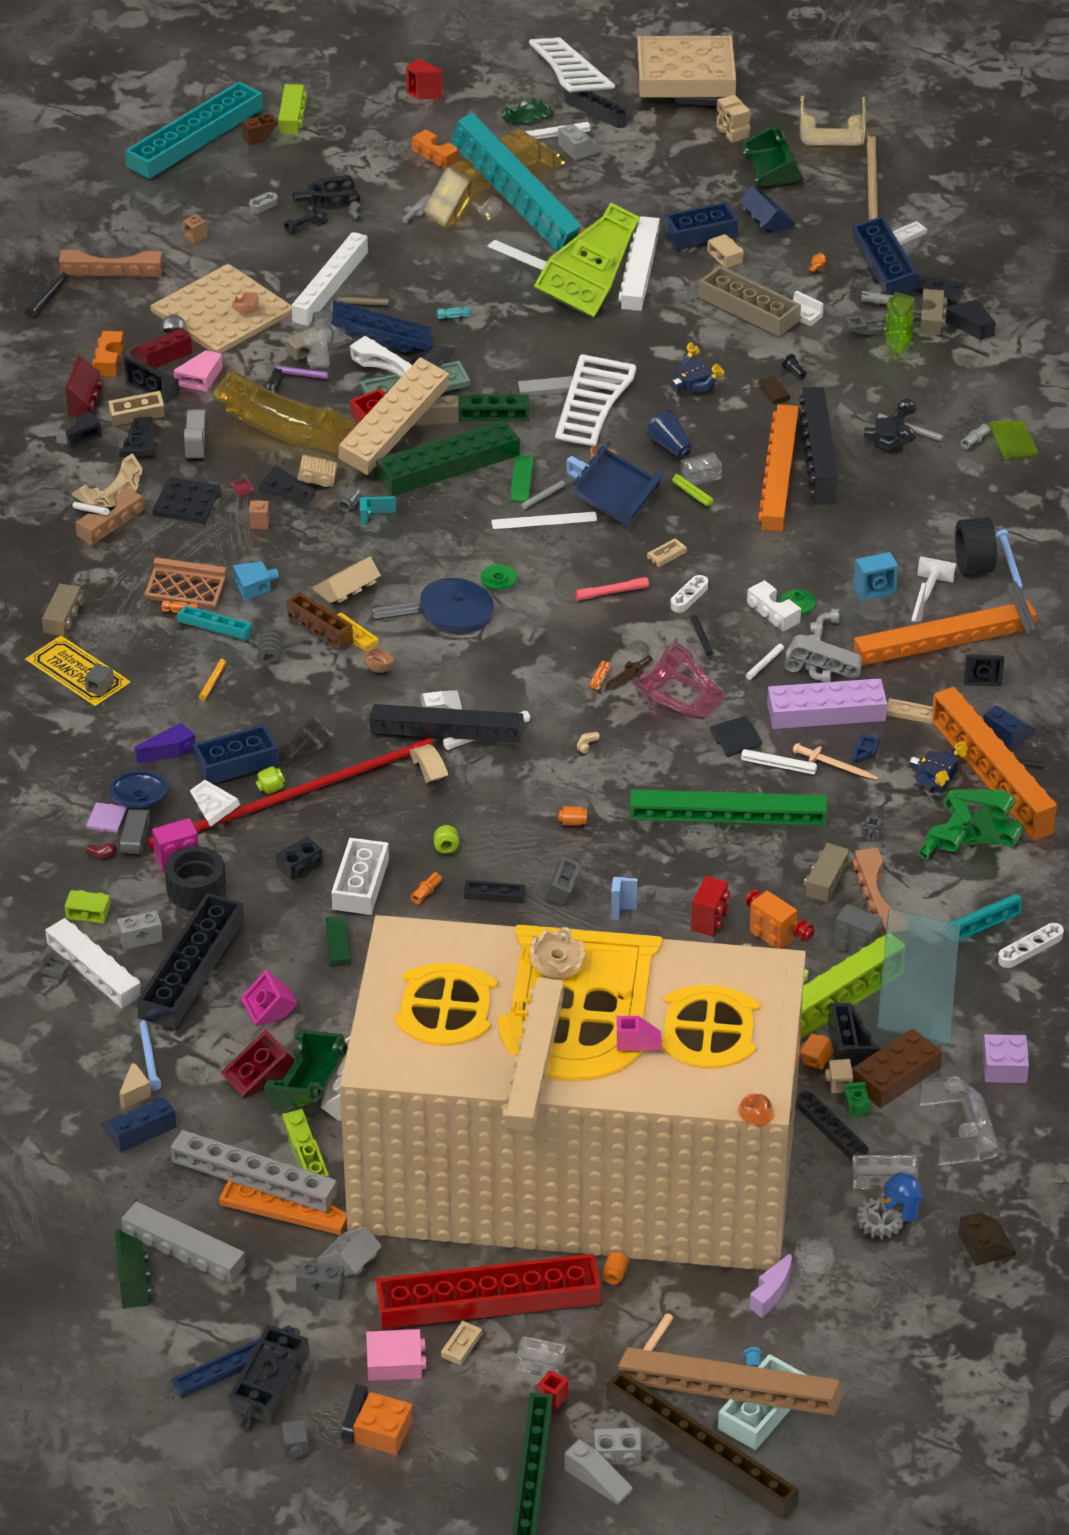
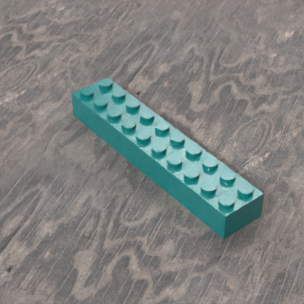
[125,82,263,179]
[451,113,582,251]

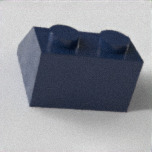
[983,705,1036,750]

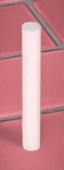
[73,502,109,515]
[746,644,784,680]

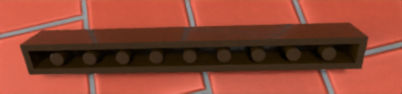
[606,1370,799,1520]

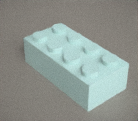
[718,1354,806,1450]

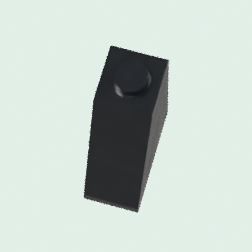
[945,299,996,340]

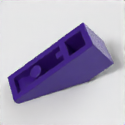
[134,722,195,763]

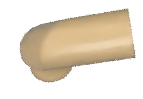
[577,732,599,754]

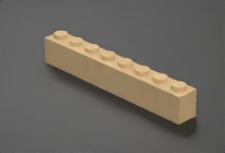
[503,977,564,1132]

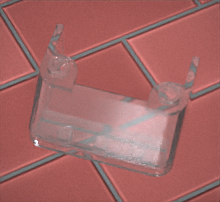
[919,1076,999,1165]

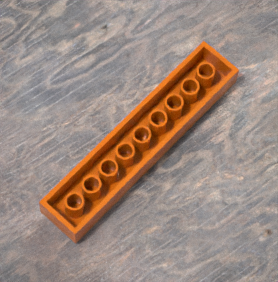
[932,687,1057,841]

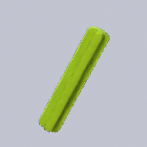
[672,474,714,507]

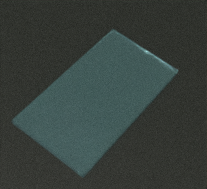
[877,908,960,1045]

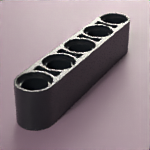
[564,85,628,128]

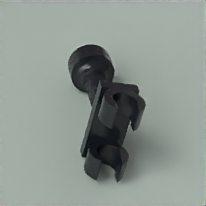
[283,204,328,234]

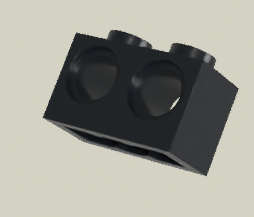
[276,836,323,881]

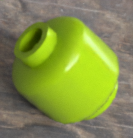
[256,766,286,795]
[433,825,459,854]

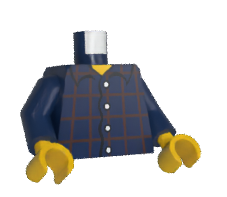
[671,342,724,395]
[909,741,968,794]

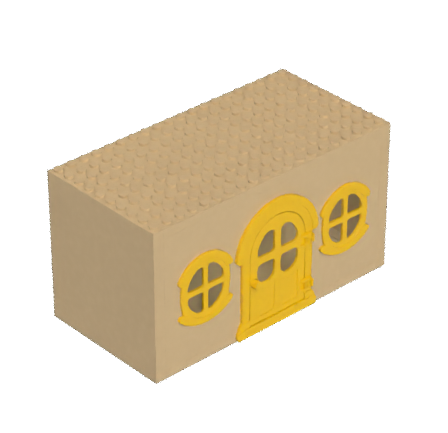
[340,915,806,1271]

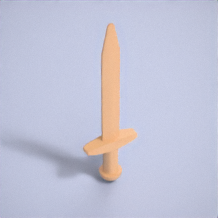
[793,743,878,779]

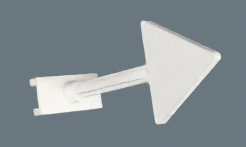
[912,557,957,622]

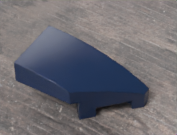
[851,734,880,762]

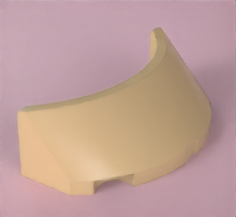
[71,453,142,508]

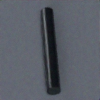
[690,614,713,656]

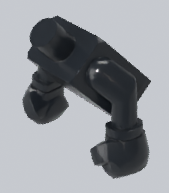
[864,398,917,452]

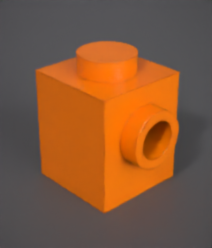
[799,1033,834,1070]

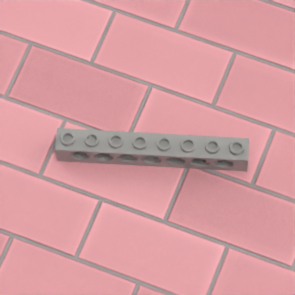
[170,1130,337,1213]

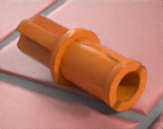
[410,872,442,905]

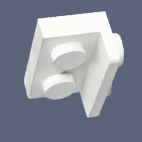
[793,291,823,326]

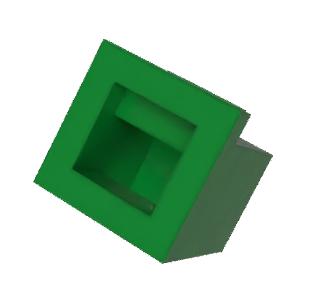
[843,1082,870,1117]

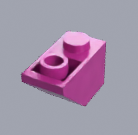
[616,1016,662,1051]

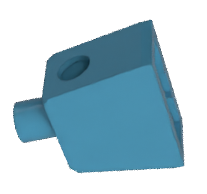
[233,562,279,601]

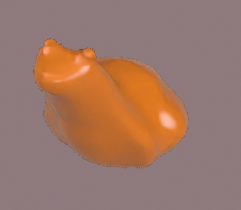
[809,253,827,272]

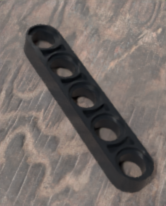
[797,1091,869,1164]

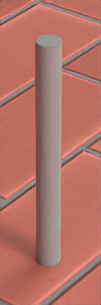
[877,413,944,442]

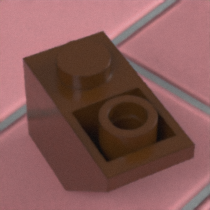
[242,113,278,146]

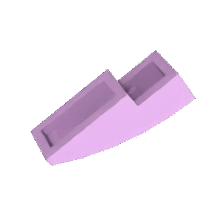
[749,1254,792,1318]

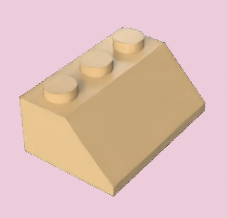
[312,556,381,603]

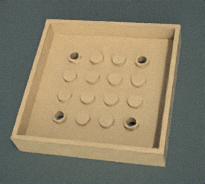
[637,36,736,97]

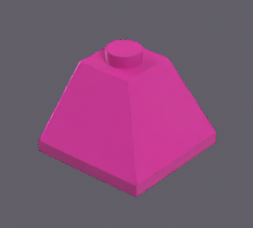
[241,969,298,1026]

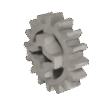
[857,1197,904,1239]

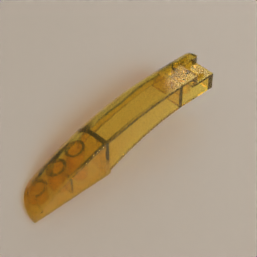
[212,369,358,457]

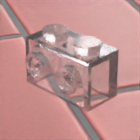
[305,330,329,370]

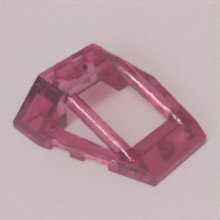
[633,641,724,720]

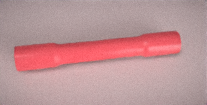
[575,577,649,601]

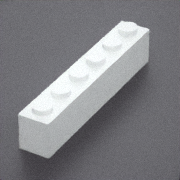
[45,918,141,1008]

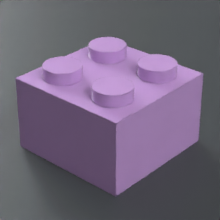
[983,1034,1029,1083]

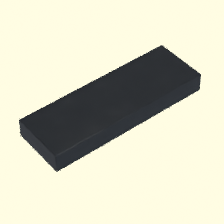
[463,880,525,903]

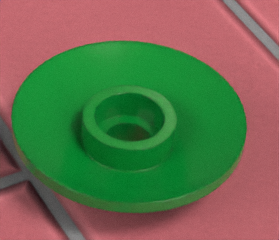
[480,564,517,590]
[779,589,816,615]

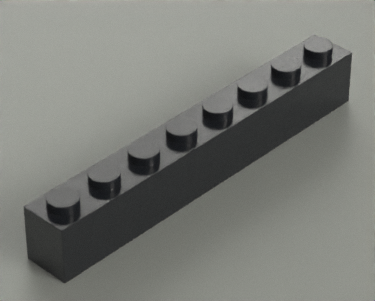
[369,704,525,743]

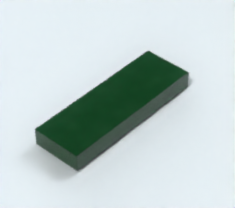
[325,916,350,966]

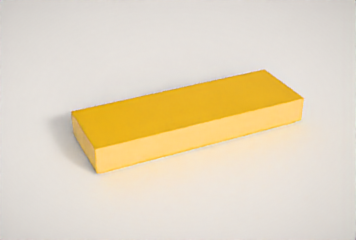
[338,613,379,652]

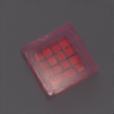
[230,477,255,497]

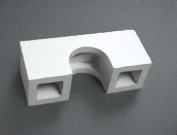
[747,580,801,632]

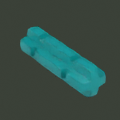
[437,307,470,319]

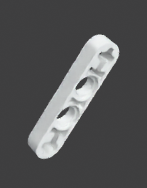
[998,923,1064,968]

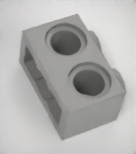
[594,1428,641,1465]

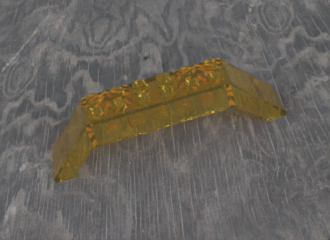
[424,129,566,227]

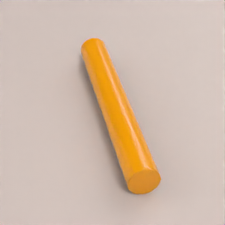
[199,659,226,701]

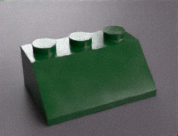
[115,1230,152,1309]

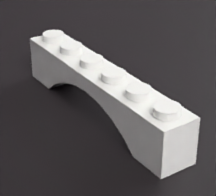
[350,336,412,377]

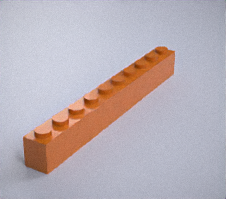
[758,404,799,531]
[853,601,1037,666]

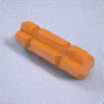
[162,600,198,613]
[589,661,610,690]

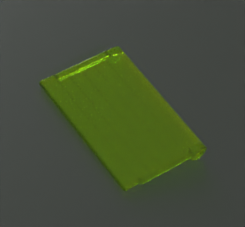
[989,421,1039,459]

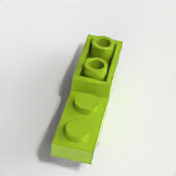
[282,1109,329,1177]

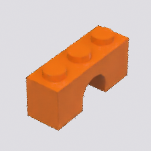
[412,129,460,170]
[92,331,124,377]

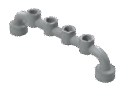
[805,609,840,683]

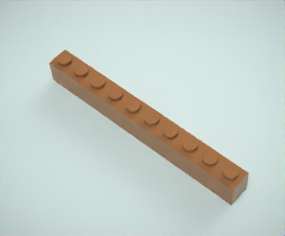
[618,1347,843,1416]

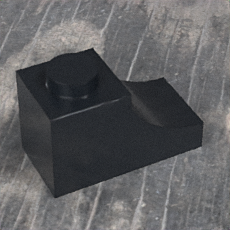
[66,412,102,448]

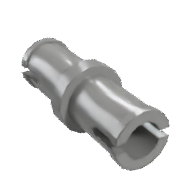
[861,291,896,305]
[960,424,990,449]

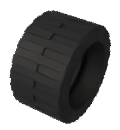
[955,517,997,575]
[165,846,226,910]

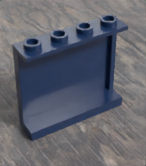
[572,441,664,526]

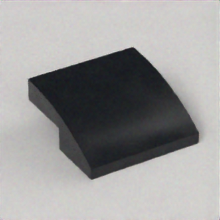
[409,346,455,367]
[710,716,762,757]

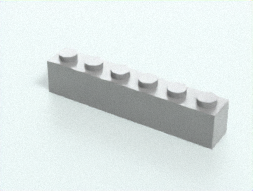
[121,1201,246,1284]

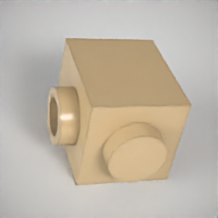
[825,1059,853,1093]

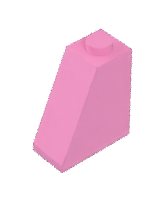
[174,351,223,392]

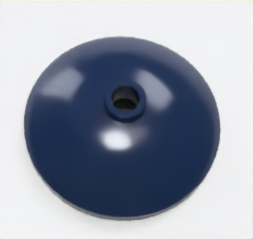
[109,770,168,809]

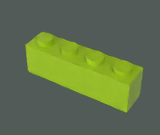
[278,84,307,134]

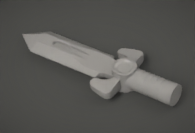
[402,194,433,223]

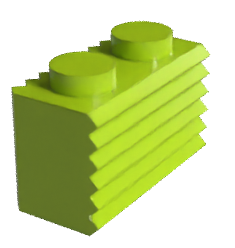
[65,890,111,924]

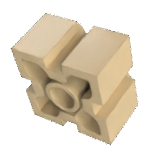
[716,95,751,143]

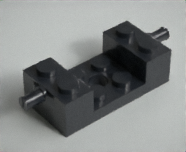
[229,1324,310,1430]

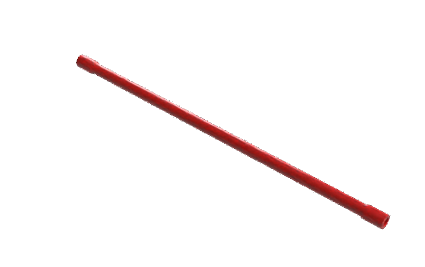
[147,738,433,850]

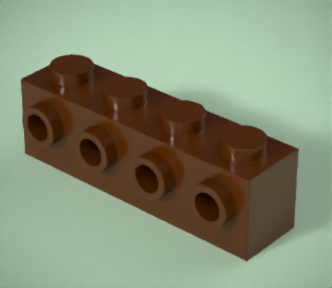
[286,592,353,651]

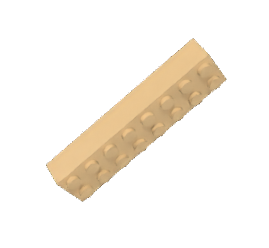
[338,357,449,475]

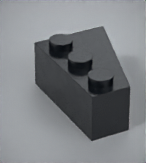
[827,1003,880,1065]

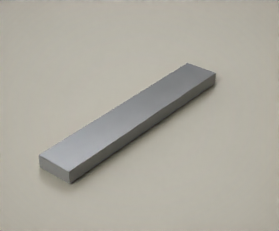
[518,372,623,396]

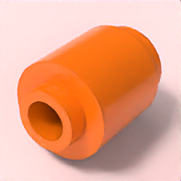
[558,806,587,826]
[602,1251,629,1285]

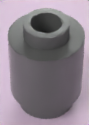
[338,486,362,512]

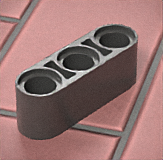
[120,808,150,855]

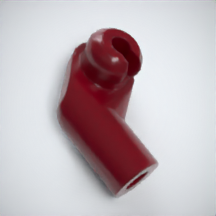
[86,843,117,859]

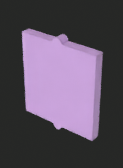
[86,802,127,833]

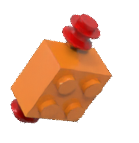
[746,889,815,949]

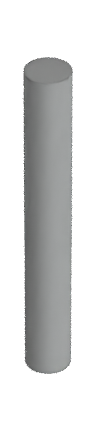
[521,481,565,510]

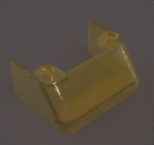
[800,96,866,146]

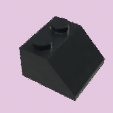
[963,654,1005,686]

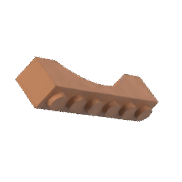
[59,250,163,277]
[851,847,910,945]

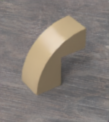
[409,744,448,783]

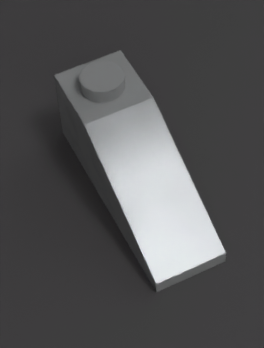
[565,1439,633,1505]

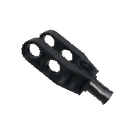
[292,175,361,209]

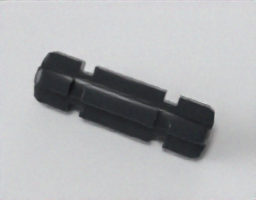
[265,368,283,394]

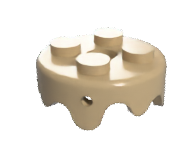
[530,927,585,979]

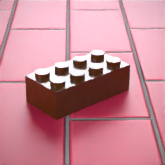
[852,1028,942,1109]

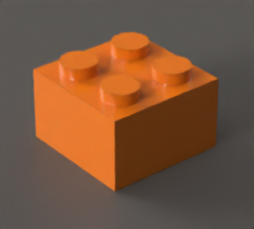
[353,1392,413,1455]

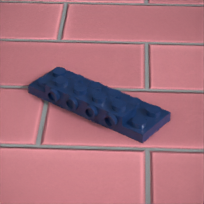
[330,300,431,352]

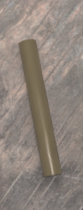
[338,297,389,306]

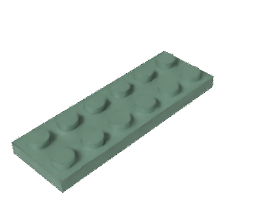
[360,361,470,394]

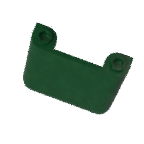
[742,124,804,187]
[264,1030,348,1114]

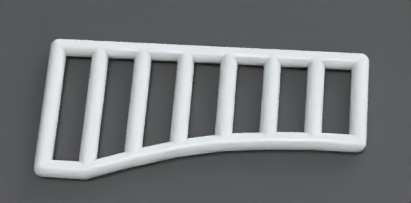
[529,38,615,92]
[555,355,637,447]

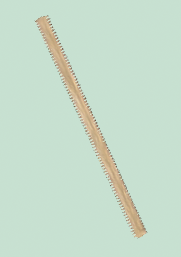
[867,135,878,220]

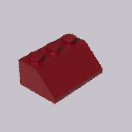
[130,328,192,368]
[65,356,103,417]

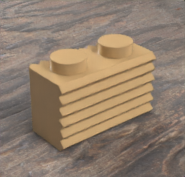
[708,234,744,269]
[297,455,337,488]

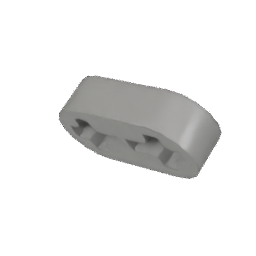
[249,192,278,213]

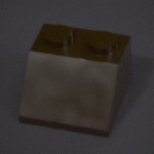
[958,1212,1016,1266]

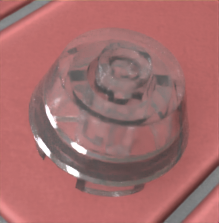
[793,1235,837,1275]

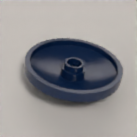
[419,578,494,633]

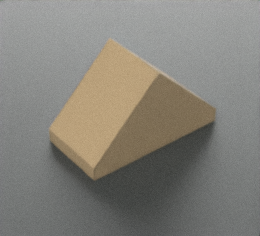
[119,1063,151,1108]

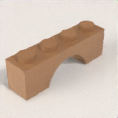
[75,487,144,545]

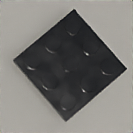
[152,477,221,524]

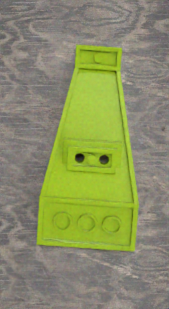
[534,203,640,319]

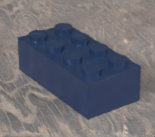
[664,202,738,249]
[192,724,279,784]

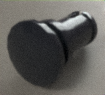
[781,354,807,380]

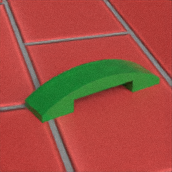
[510,455,535,503]

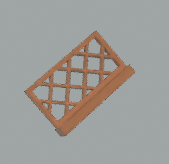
[144,557,228,609]

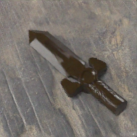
[605,655,653,690]

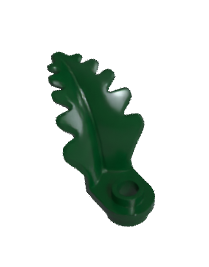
[501,98,554,125]

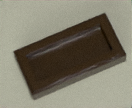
[758,376,790,404]

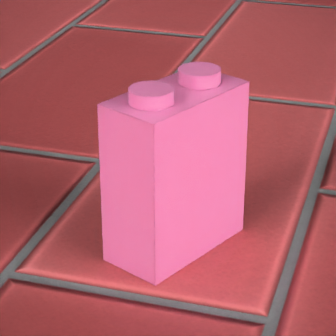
[366,1329,426,1381]

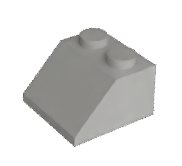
[558,124,603,160]
[317,1226,382,1277]

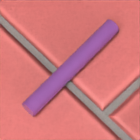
[277,366,329,379]

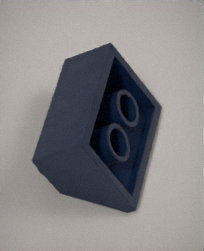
[739,185,796,232]
[100,1097,176,1153]

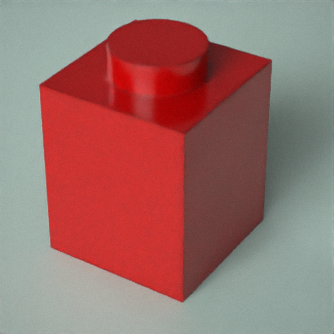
[537,1370,569,1411]

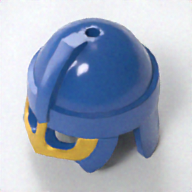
[878,1172,923,1221]

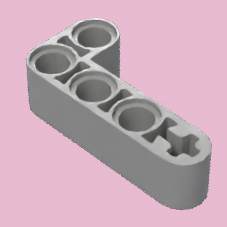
[184,410,206,459]
[784,635,862,678]

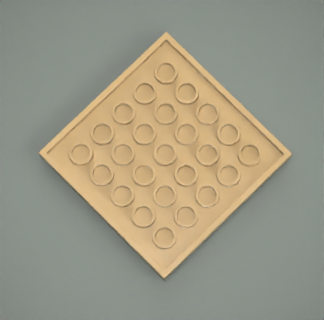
[150,264,292,354]

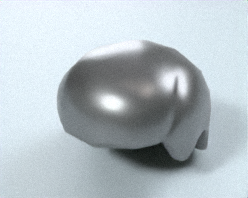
[160,315,187,334]

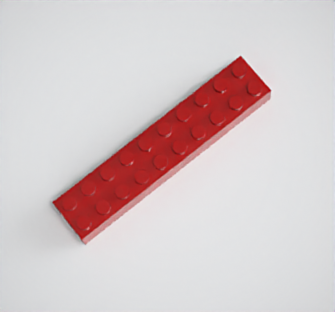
[376,1253,601,1329]

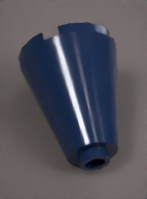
[645,410,692,458]

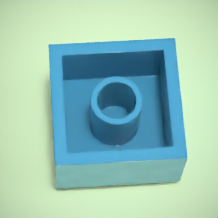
[854,552,898,601]

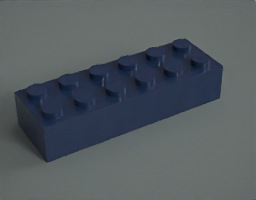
[852,216,920,296]

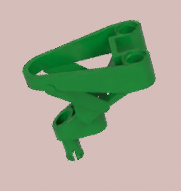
[918,789,1025,860]

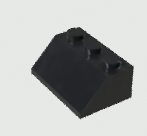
[124,356,179,404]

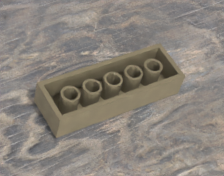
[698,266,801,337]

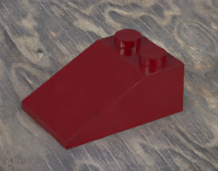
[220,1029,295,1098]

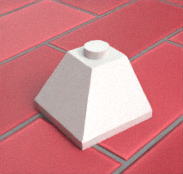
[420,690,462,709]

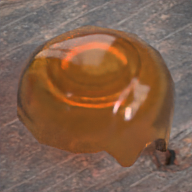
[738,1093,774,1127]

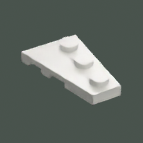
[190,780,240,827]

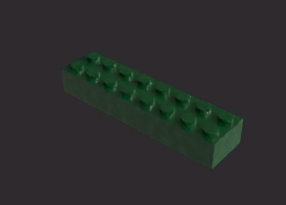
[376,419,520,496]

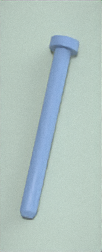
[996,530,1023,590]
[139,1020,161,1091]

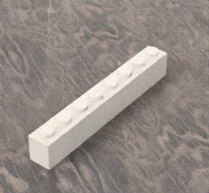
[619,216,660,311]
[292,232,368,326]

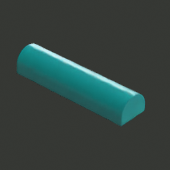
[177,605,253,641]
[946,894,1021,943]

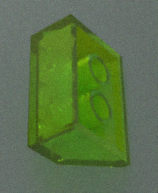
[885,292,915,358]

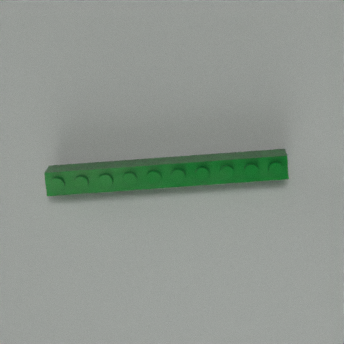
[630,789,827,826]

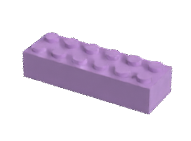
[767,679,887,729]

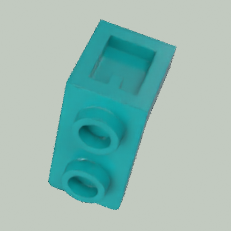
[359,496,396,525]

